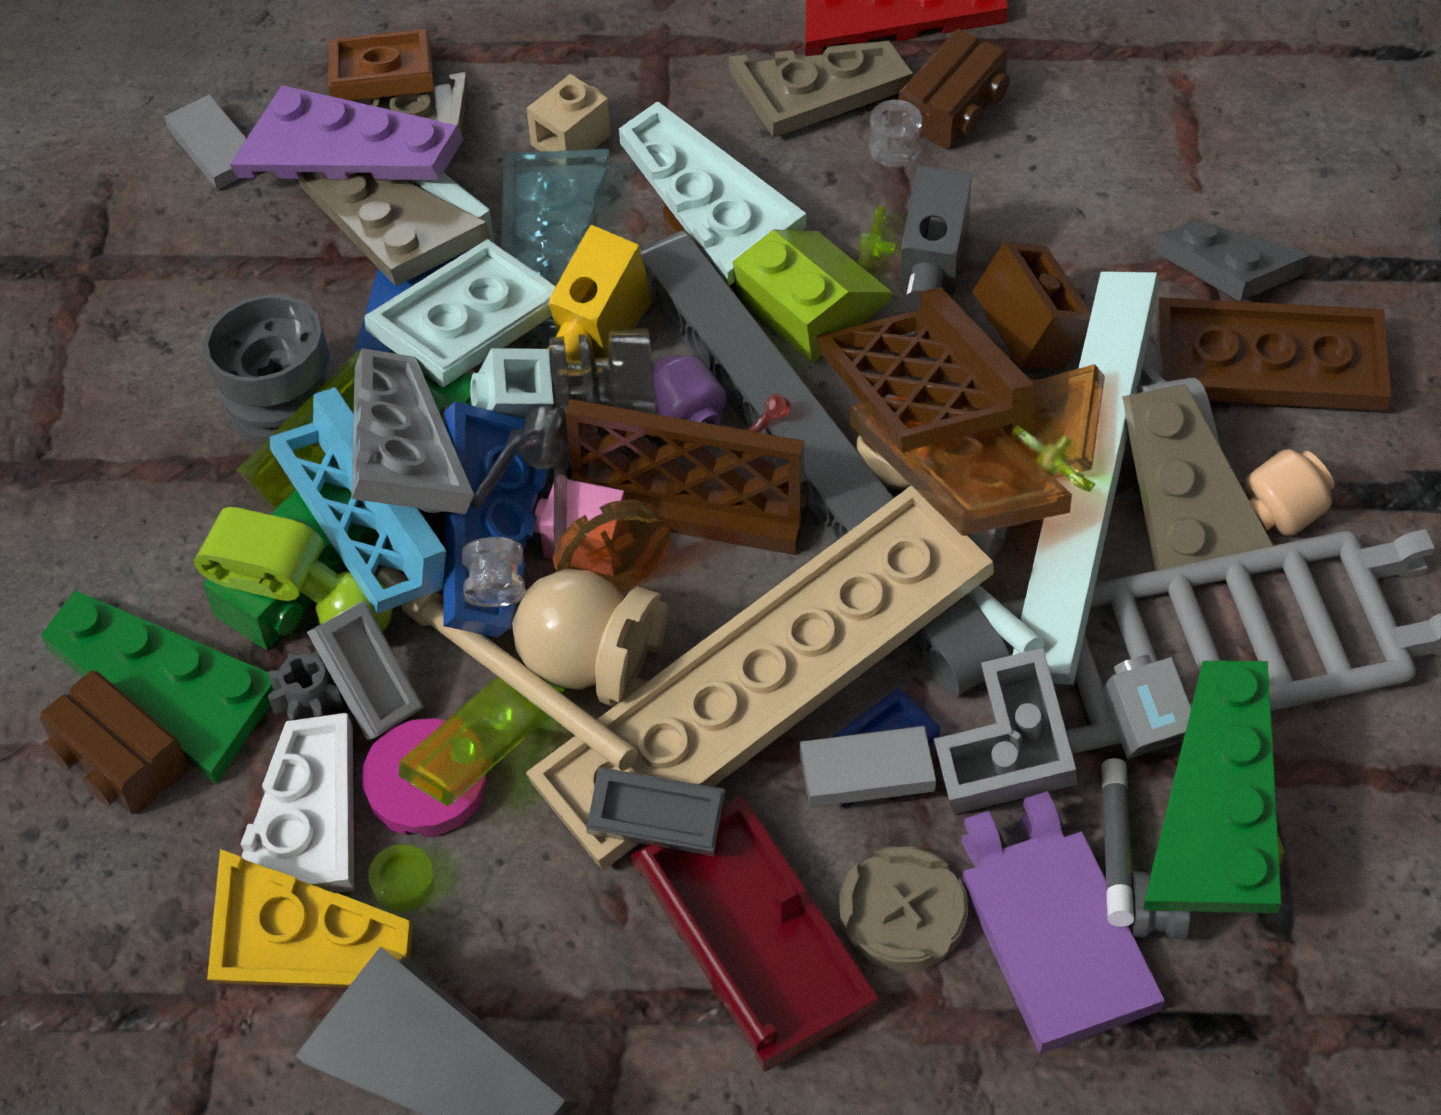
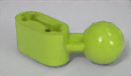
[194,507,393,633]

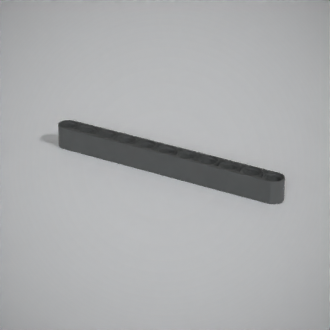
[640,230,1009,697]

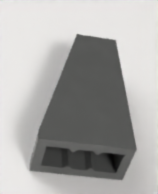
[295,946,580,1115]

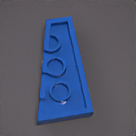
[443,401,559,637]

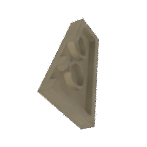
[729,41,913,138]
[1122,384,1273,570]

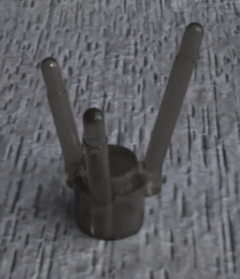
[471,407,570,554]

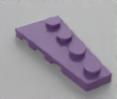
[230,85,463,180]

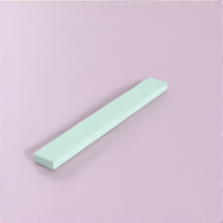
[1013,272,1160,685]

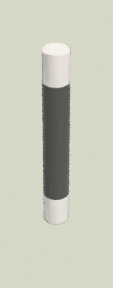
[1101,758,1134,927]

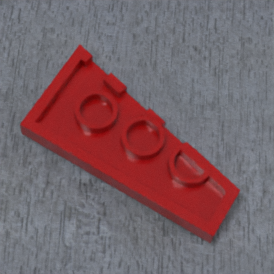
[805,0,1008,56]

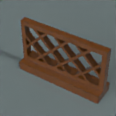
[817,287,1036,453]
[565,399,808,555]

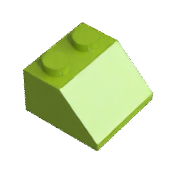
[732,229,893,363]

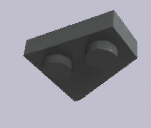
[1156,220,1310,302]

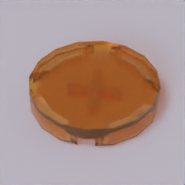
[552,500,670,593]

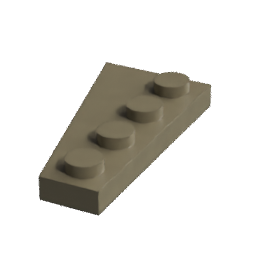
[297,172,490,286]

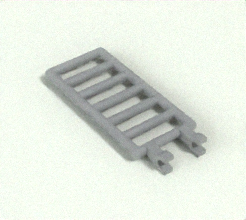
[1001,529,1441,754]

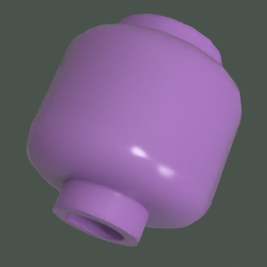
[642,355,727,425]

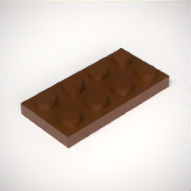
[1156,297,1392,411]

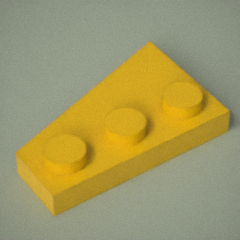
[207,849,413,988]

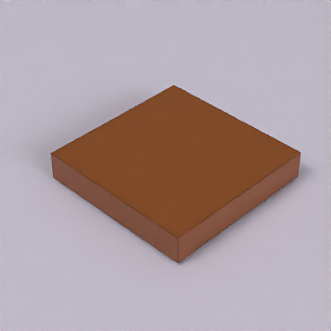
[328,29,434,101]

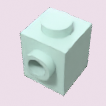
[470,348,554,423]

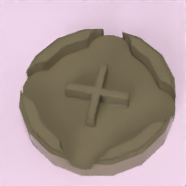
[839,846,968,972]

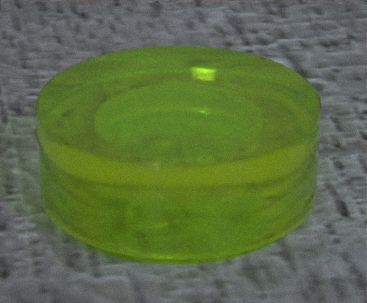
[368,844,435,912]

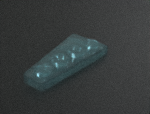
[502,149,610,328]

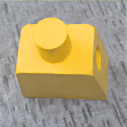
[547,225,653,369]

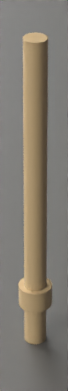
[377,566,637,771]

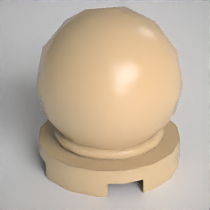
[512,569,668,706]

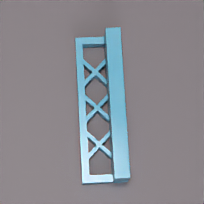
[270,387,446,614]

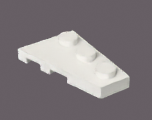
[240,713,354,893]

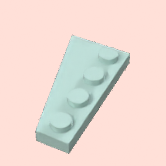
[619,101,806,286]

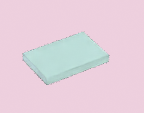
[365,239,556,387]

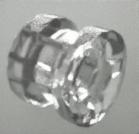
[869,100,923,167]
[462,537,526,607]

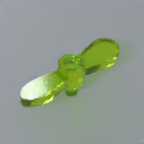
[857,205,895,274]
[1012,425,1096,492]

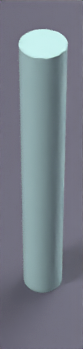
[968,585,1044,653]

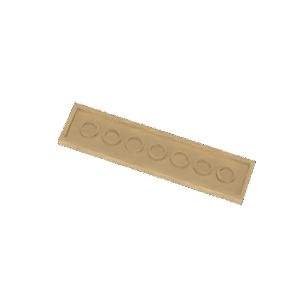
[526,483,994,871]

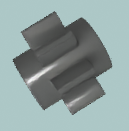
[268,650,345,721]

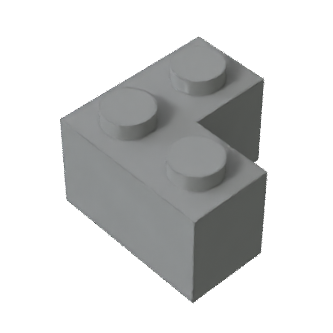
[934,647,1077,815]

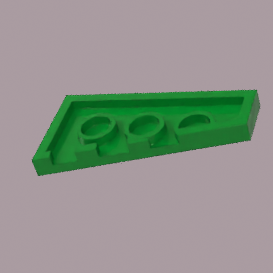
[41,590,274,784]
[1143,660,1281,913]

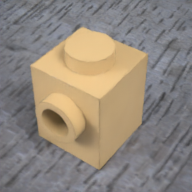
[527,74,611,169]

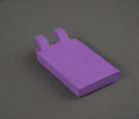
[961,791,1165,1054]

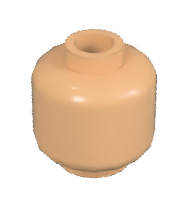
[1245,449,1335,536]

